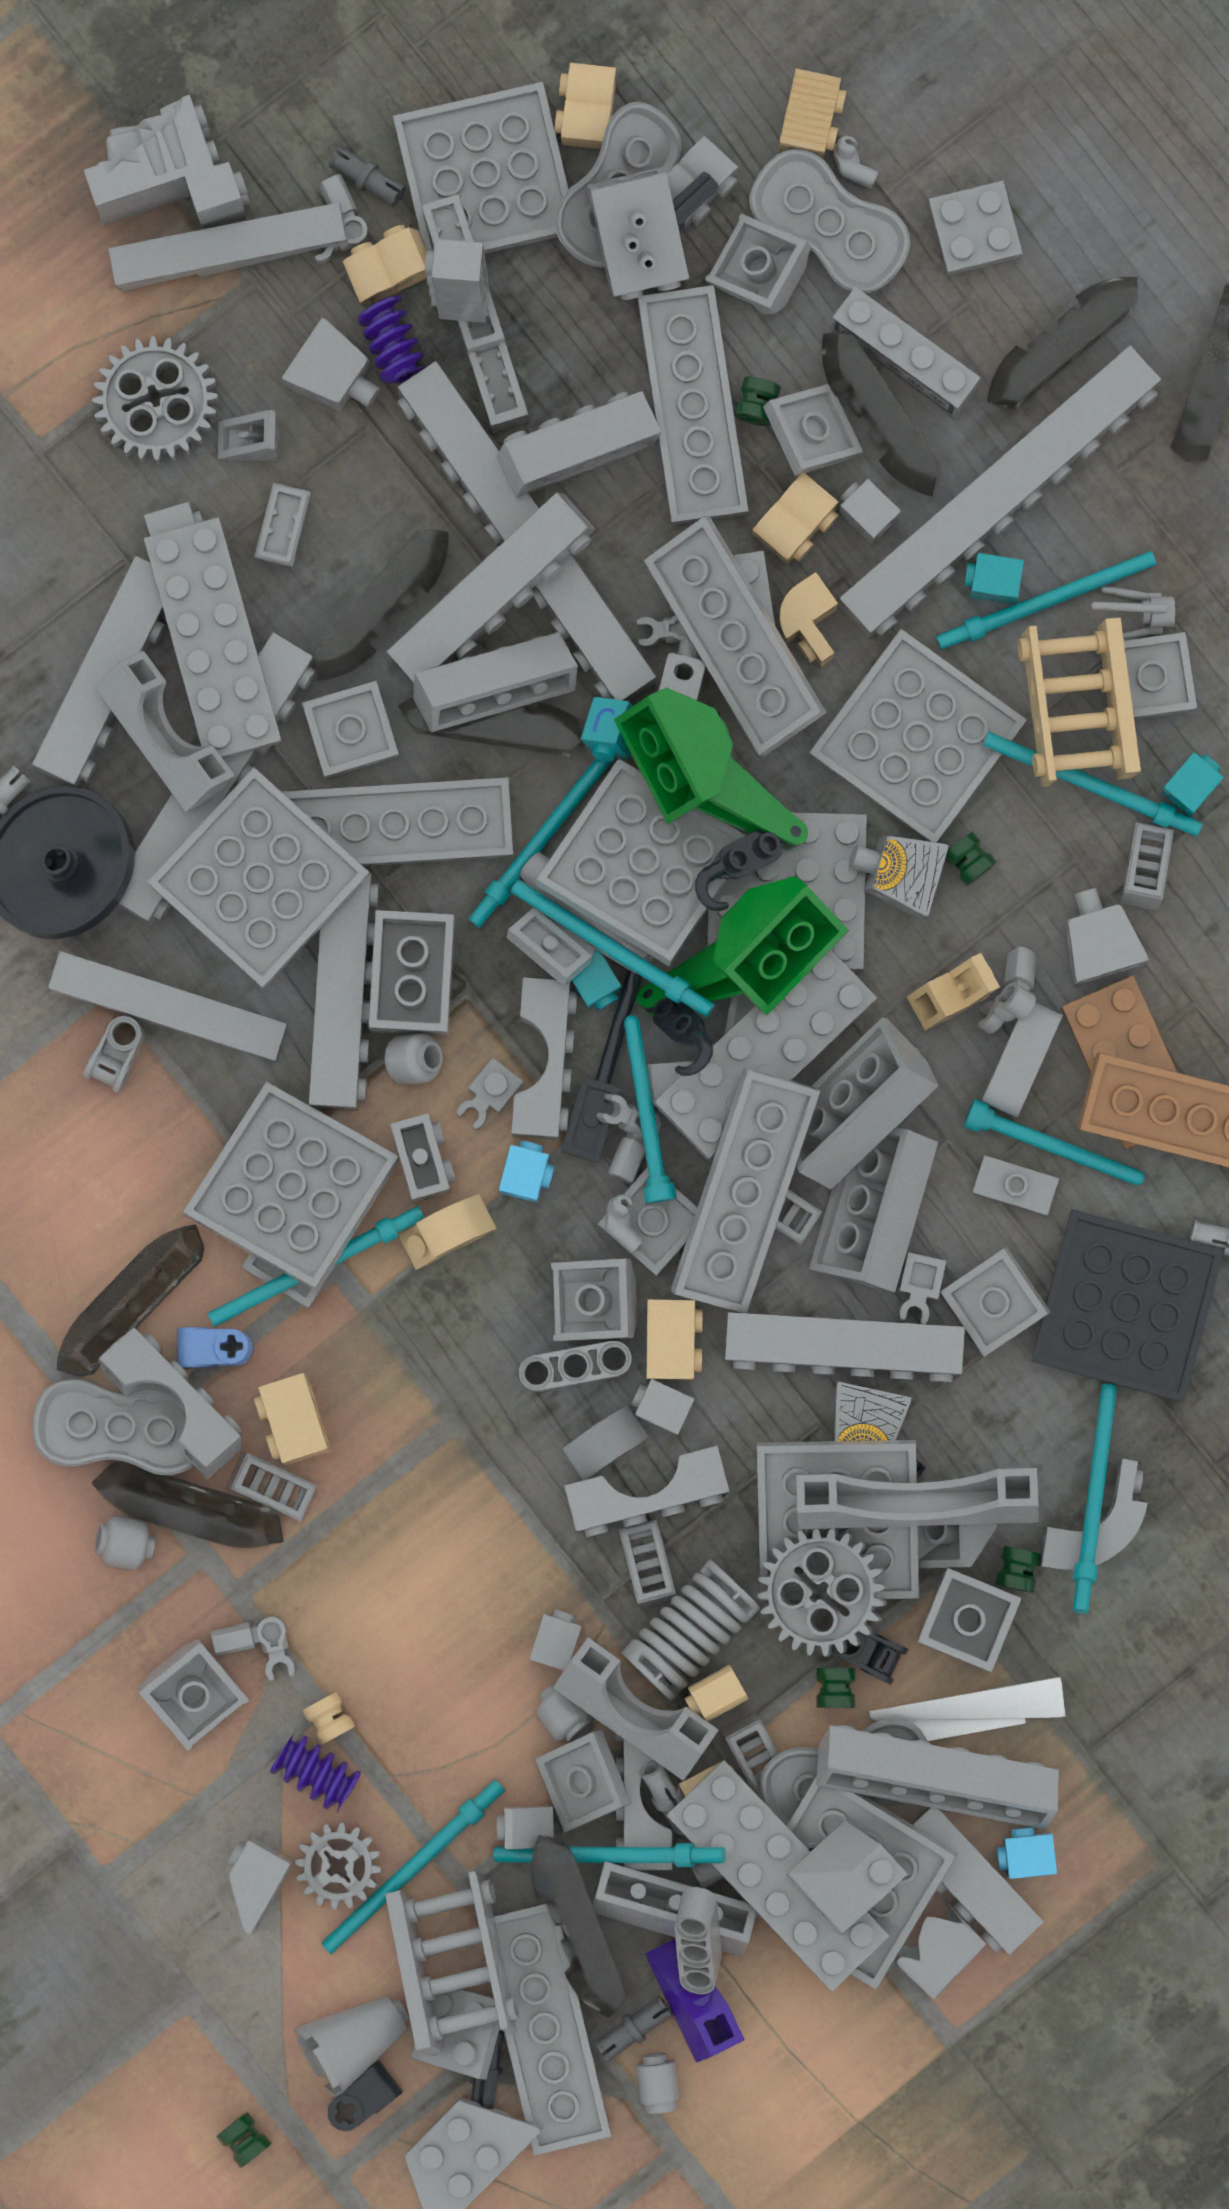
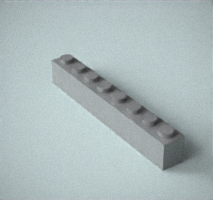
[118,632,317,925]

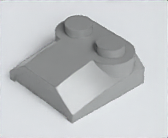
[705,213,810,314]
[551,1258,637,1342]
[137,1638,250,1751]

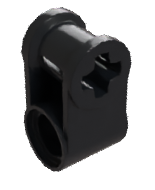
[832,1631,909,1685]
[328,2060,404,2131]

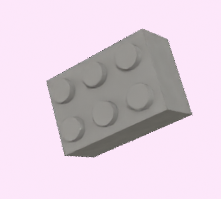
[369,910,456,1037]

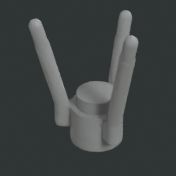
[1091,586,1175,641]

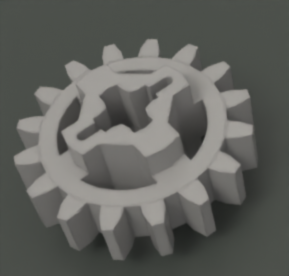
[295,1822,382,1910]

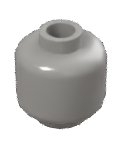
[384,1033,443,1085]
[95,1515,155,1570]
[536,1683,594,1743]

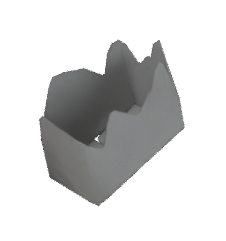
[893,1897,986,1999]

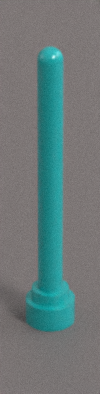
[624,1015,677,1204]
[963,1098,1145,1185]

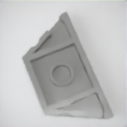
[404,2097,543,2209]

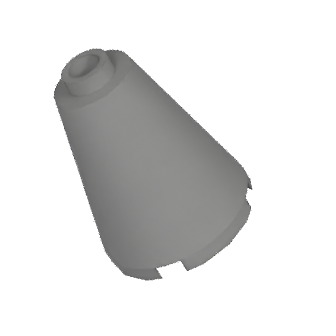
[294,1996,409,2098]

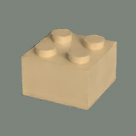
[254,1373,331,1465]

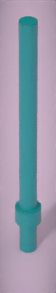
[935,551,1156,650]
[982,731,1203,837]
[468,758,615,929]
[511,880,715,1018]
[207,1205,424,1327]
[1072,1384,1117,1614]
[321,1779,506,1954]
[493,1843,726,1867]

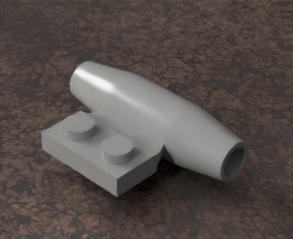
[506,852,654,986]

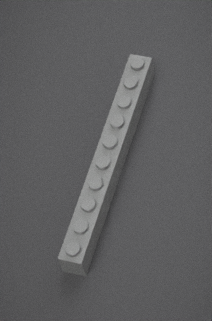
[838,345,1161,639]
[396,361,656,702]

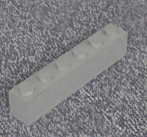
[387,492,596,682]
[32,556,166,787]
[309,873,379,1111]
[725,1312,965,1383]
[816,1725,1059,1829]

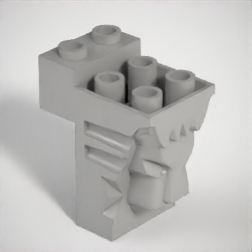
[84,94,250,229]

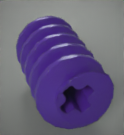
[358,296,428,384]
[270,1735,361,1812]

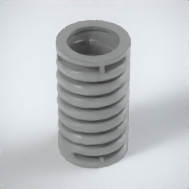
[621,1559,761,1702]

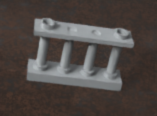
[385,1871,520,2055]

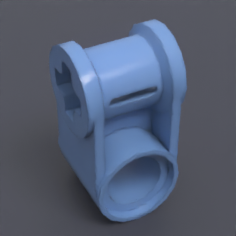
[177,1327,254,1369]

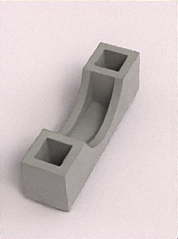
[95,651,235,812]
[511,977,577,1140]
[99,1328,242,1480]
[564,1445,730,1538]
[553,1638,719,1781]
[616,1709,672,1870]

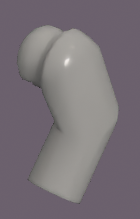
[833,136,879,189]
[605,1194,644,1255]

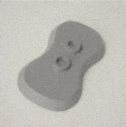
[555,102,682,267]
[749,148,910,294]
[32,1379,193,1475]
[760,1718,927,1826]

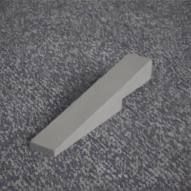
[421,194,529,433]
[108,202,348,292]
[48,951,287,1062]

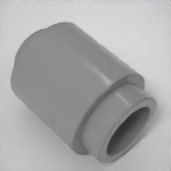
[636,2053,680,2114]

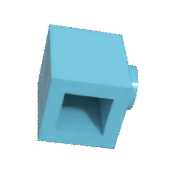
[499,1141,555,1203]
[996,1827,1057,1879]

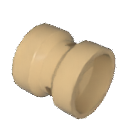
[302,1692,355,1745]

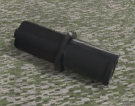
[471,2031,505,2109]

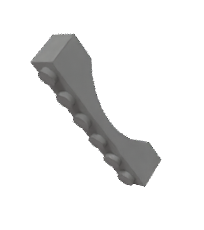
[796,1468,1039,1529]

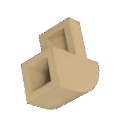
[779,572,838,668]
[907,953,1000,1031]
[398,1194,497,1270]

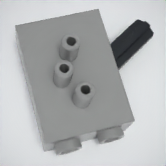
[587,167,719,300]

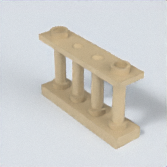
[1017,617,1141,787]

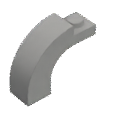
[1039,1459,1148,1570]

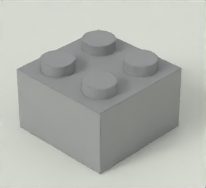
[915,1568,1021,1672]

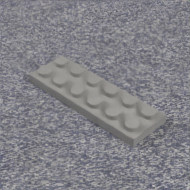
[637,285,749,525]
[644,516,827,756]
[144,517,282,759]
[282,777,514,866]
[653,949,877,1160]
[670,1067,820,1313]
[666,1760,889,1992]
[478,1901,612,2156]

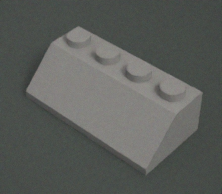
[796,1017,939,1189]
[809,1128,938,1293]

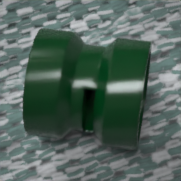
[734,376,781,426]
[945,832,997,886]
[995,1546,1042,1593]
[816,1668,855,1708]
[216,2111,272,2168]

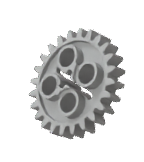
[92,336,219,464]
[757,1528,887,1656]

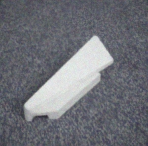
[868,1677,1065,1741]

